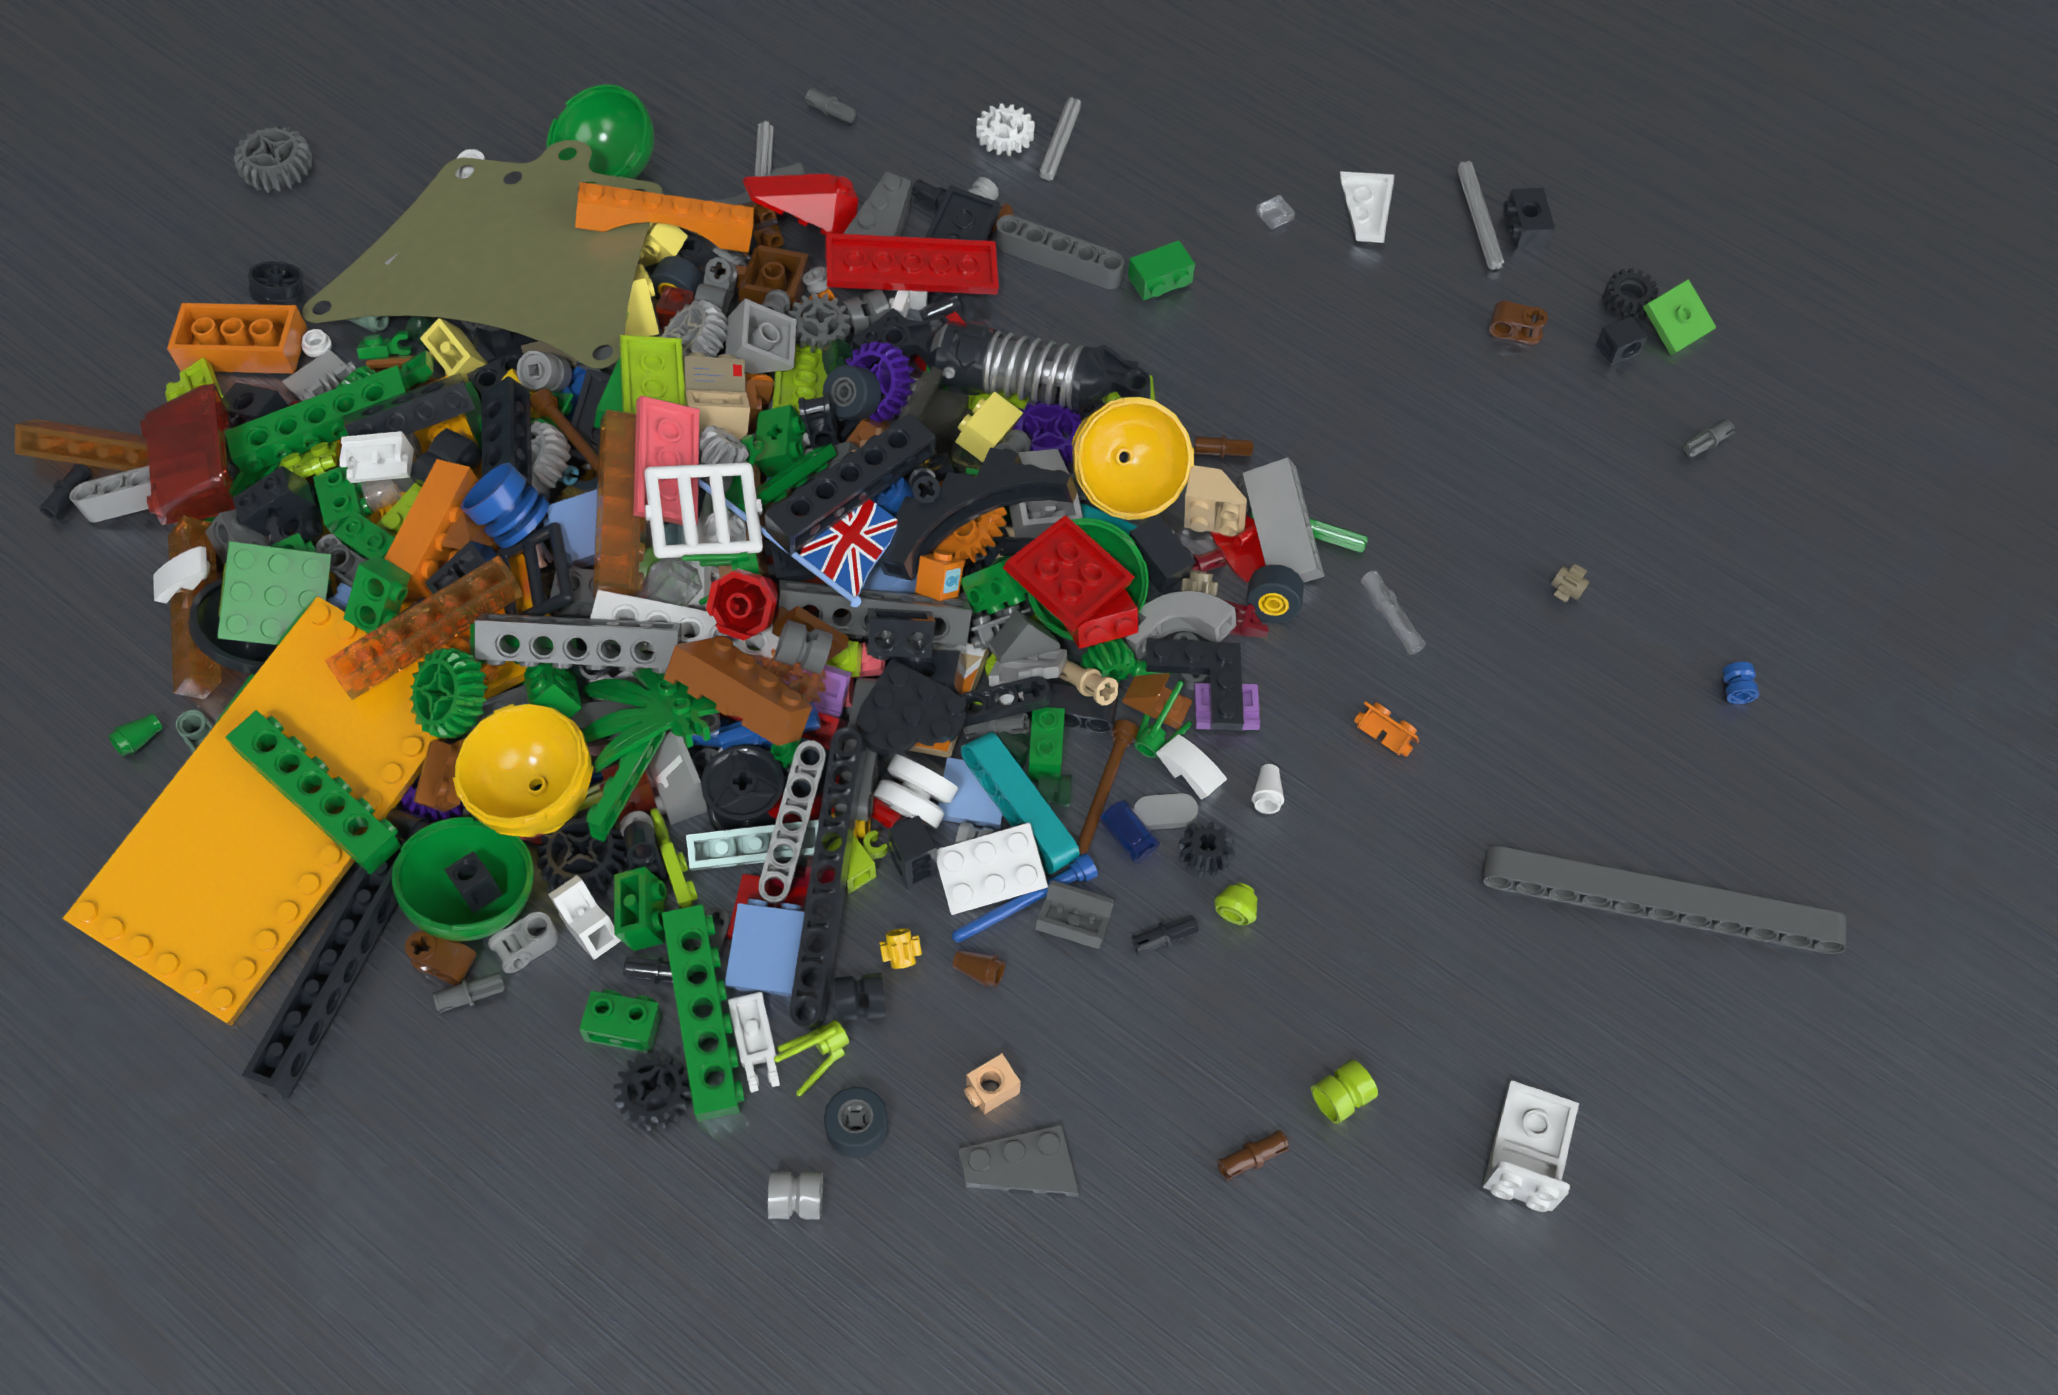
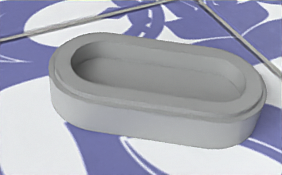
[1133,793,1198,830]

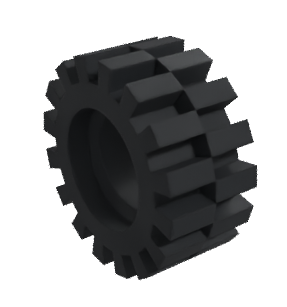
[1602,268,1659,321]

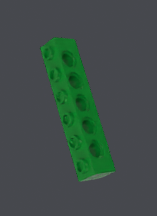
[225,365,411,475]
[225,710,401,875]
[661,904,745,1122]

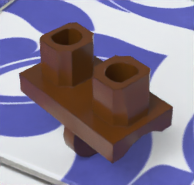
[743,202,784,248]

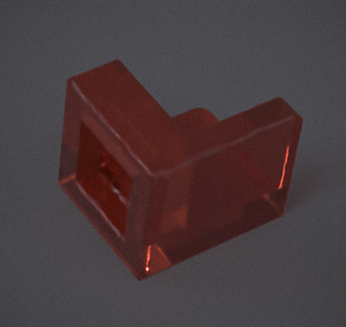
[656,285,695,330]

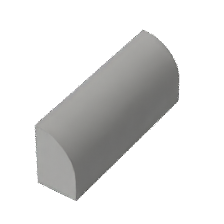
[1243,457,1324,583]

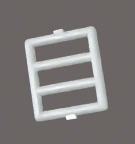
[644,463,763,558]

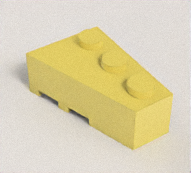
[625,264,660,336]

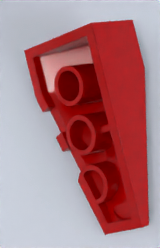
[743,174,859,235]

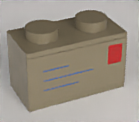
[683,352,745,392]

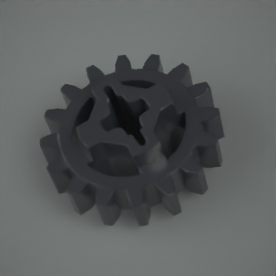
[613,1051,692,1131]

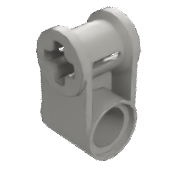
[488,912,559,973]

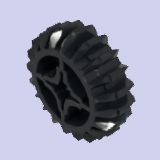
[537,811,628,897]

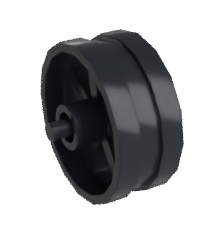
[248,261,304,305]

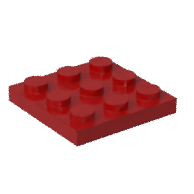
[1003,515,1135,632]

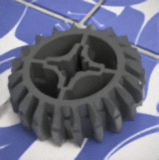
[234,125,312,193]

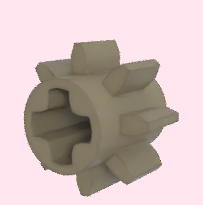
[1551,564,1590,603]
[1180,570,1218,597]

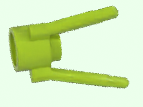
[774,1020,849,1096]

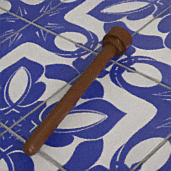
[531,388,623,490]
[1077,720,1139,856]

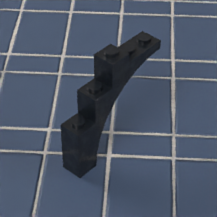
[878,447,1078,581]

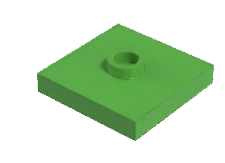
[1643,279,1717,355]

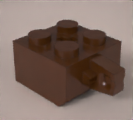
[724,245,810,311]

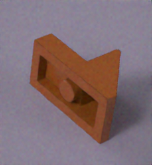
[1122,673,1193,730]

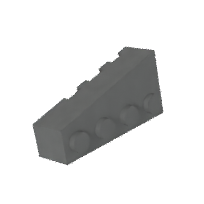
[844,171,912,237]

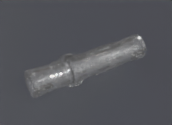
[1361,571,1426,655]

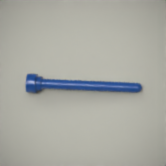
[952,853,1098,943]

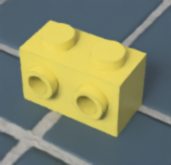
[638,222,688,267]
[420,318,488,383]
[956,391,1023,462]

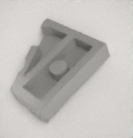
[988,649,1067,687]

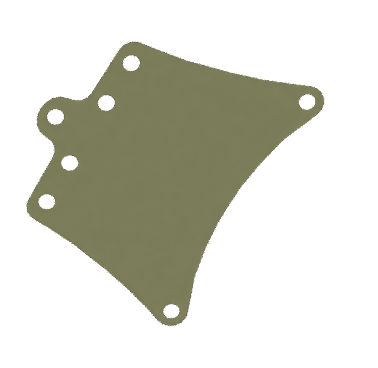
[302,140,663,369]

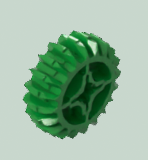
[408,648,488,738]

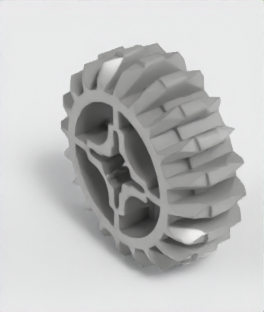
[660,299,729,357]
[531,421,571,496]

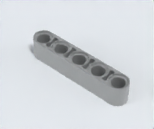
[69,453,224,522]
[759,740,825,904]

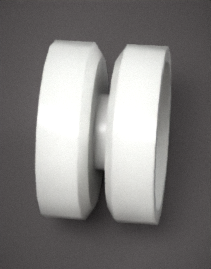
[873,754,959,829]

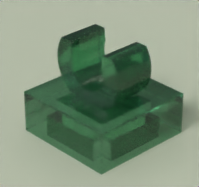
[998,731,1030,769]

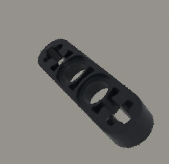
[958,676,1052,727]

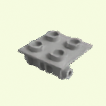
[282,349,356,401]

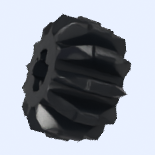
[1178,821,1235,878]

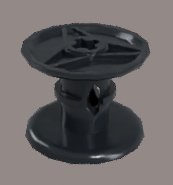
[701,744,785,831]

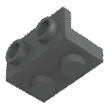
[1035,881,1114,949]

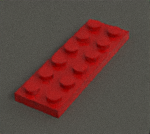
[825,233,999,295]

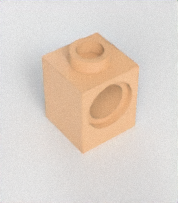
[964,1054,1021,1115]

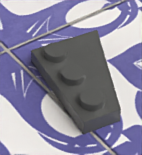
[958,1125,1079,1197]

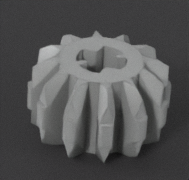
[699,425,749,464]

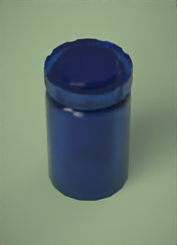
[1100,800,1160,863]

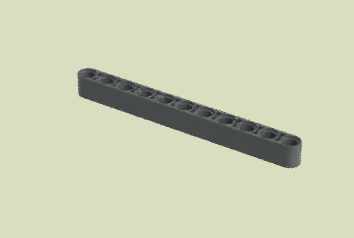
[1483,846,1846,954]

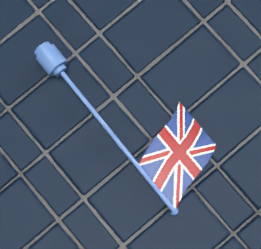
[698,477,898,607]

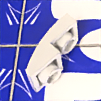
[153,546,210,604]
[1156,734,1227,800]

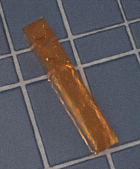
[592,409,646,598]
[15,419,205,471]

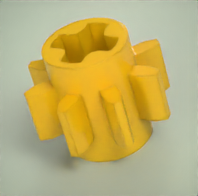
[879,928,922,969]

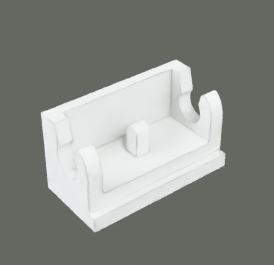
[340,431,414,483]

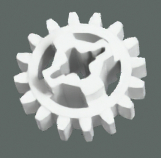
[976,104,1034,156]

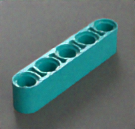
[961,732,1080,874]

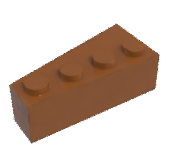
[664,636,813,746]

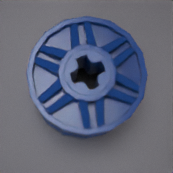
[461,462,549,548]

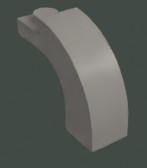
[1126,591,1236,660]

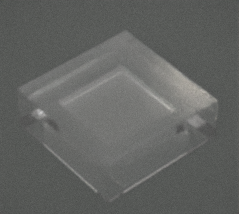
[1256,195,1295,229]

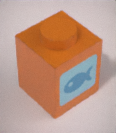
[915,550,964,601]

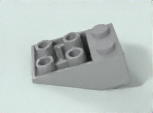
[1009,449,1083,538]

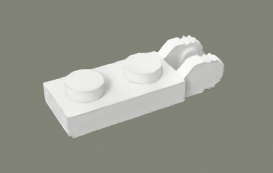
[728,992,780,1092]

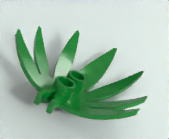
[582,651,720,774]

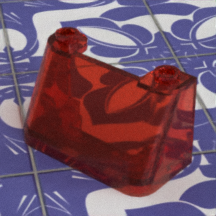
[140,383,236,525]

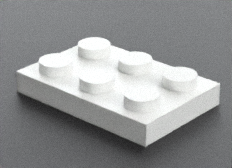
[936,823,1049,915]

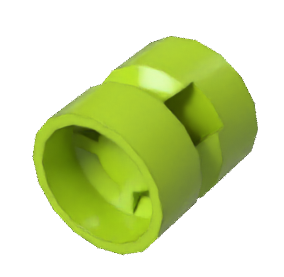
[1311,1059,1378,1124]

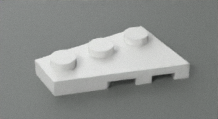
[1340,172,1394,243]

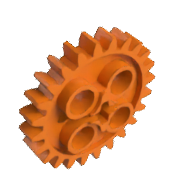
[931,476,1007,567]

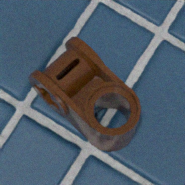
[1489,301,1548,345]
[405,931,477,986]

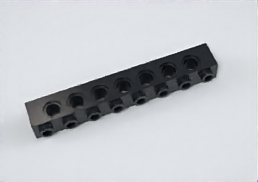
[241,838,406,1101]

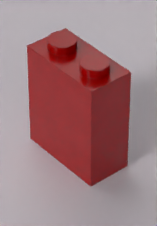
[1064,589,1138,649]

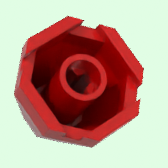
[706,568,779,641]

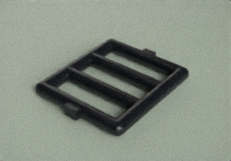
[471,522,574,618]

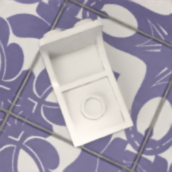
[1483,1080,1579,1212]

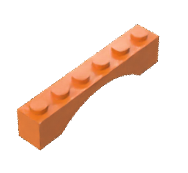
[575,182,754,252]

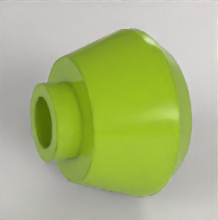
[1214,883,1258,926]

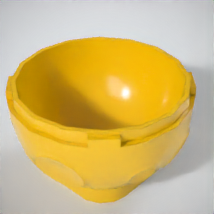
[1072,397,1194,520]
[453,704,594,837]

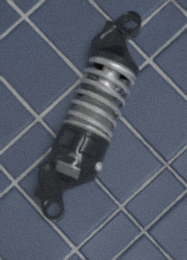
[881,315,1151,412]

